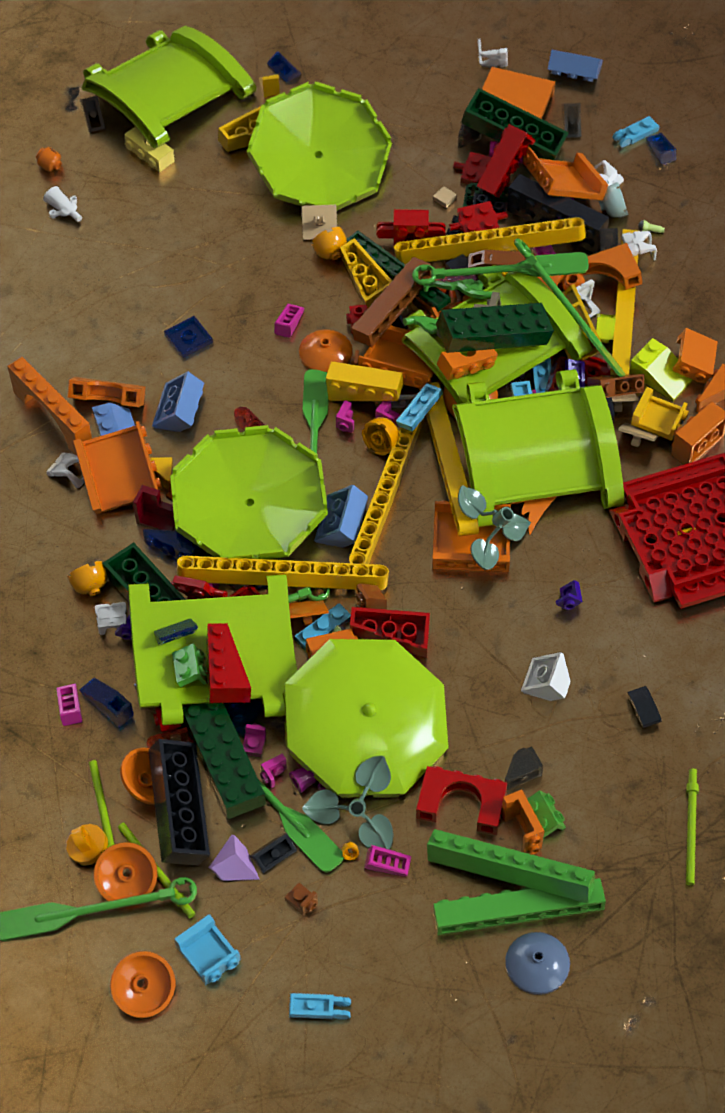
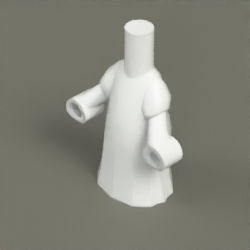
[43,186,82,222]

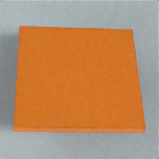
[289,600,329,625]

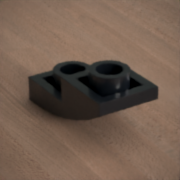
[473,193,508,220]
[627,686,662,728]

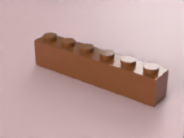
[352,257,431,348]

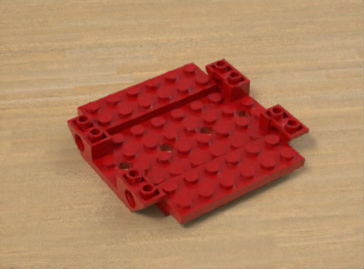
[609,453,725,609]

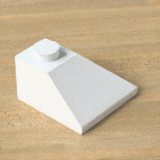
[521,652,571,701]

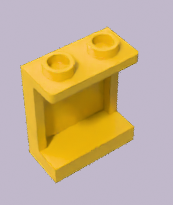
[631,387,689,441]

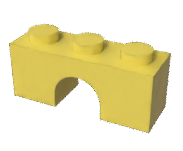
[124,127,175,172]

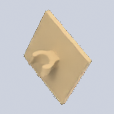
[302,205,337,240]
[607,394,639,412]
[618,423,659,447]

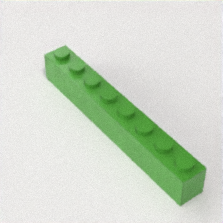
[427,829,595,903]
[433,878,606,935]

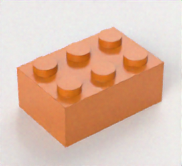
[671,402,725,465]

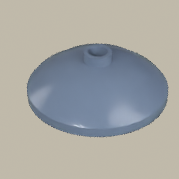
[505,932,570,995]

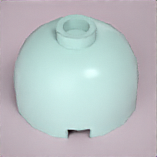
[599,182,629,218]

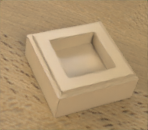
[433,186,457,208]

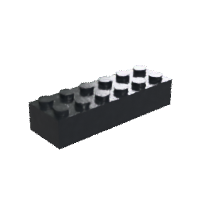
[507,174,609,254]
[148,739,210,866]

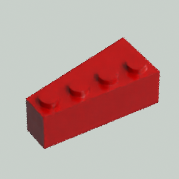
[477,124,536,198]
[350,607,430,658]
[207,623,251,703]

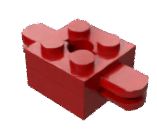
[376,209,446,248]

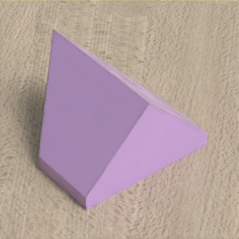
[209,835,259,881]

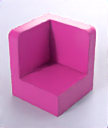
[375,401,401,426]

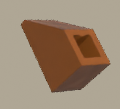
[355,583,387,610]

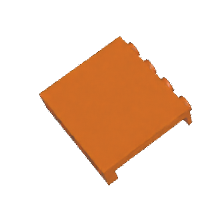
[482,67,555,119]
[523,147,608,200]
[358,326,435,389]
[74,421,162,515]
[432,501,511,572]

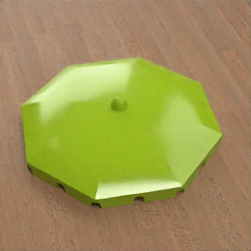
[247,81,392,211]
[170,425,328,559]
[283,639,448,797]

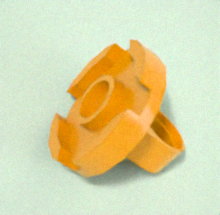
[66,824,108,865]

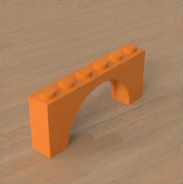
[538,243,643,295]
[7,357,92,455]

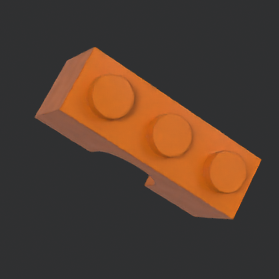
[437,349,498,380]

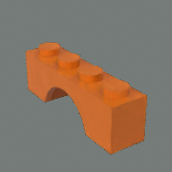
[68,377,146,407]

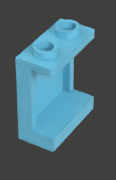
[175,914,241,985]

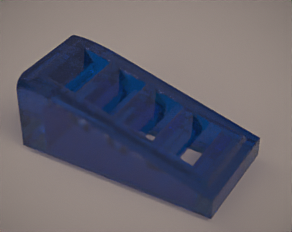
[646,133,677,164]

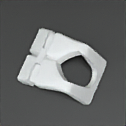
[478,39,508,68]
[594,160,624,186]
[621,231,657,261]
[576,279,601,319]
[47,453,85,488]
[95,602,126,635]

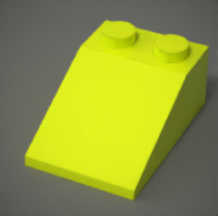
[629,338,693,401]

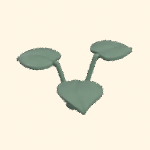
[458,485,531,570]
[302,756,393,849]

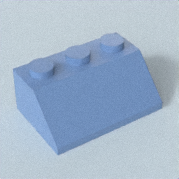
[548,50,603,82]
[152,371,204,432]
[92,403,135,436]
[314,485,369,548]

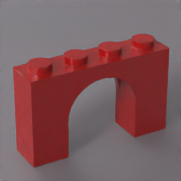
[416,766,507,836]

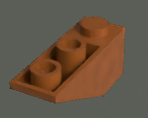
[468,250,526,279]
[587,374,644,398]

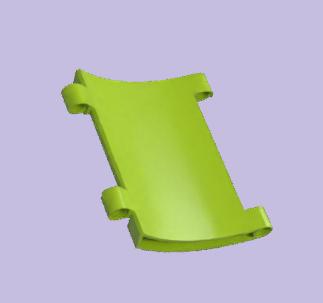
[82,26,257,148]
[401,265,592,404]
[452,369,625,527]
[128,575,298,725]

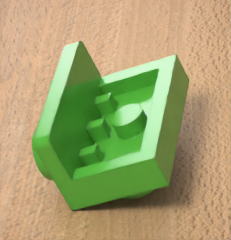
[172,643,208,687]
[527,790,566,838]

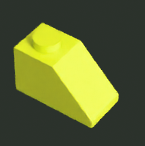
[596,314,616,343]

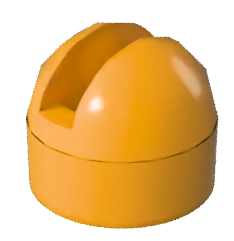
[342,842,359,860]

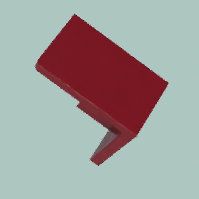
[133,485,175,534]

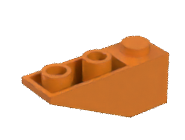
[695,364,725,413]

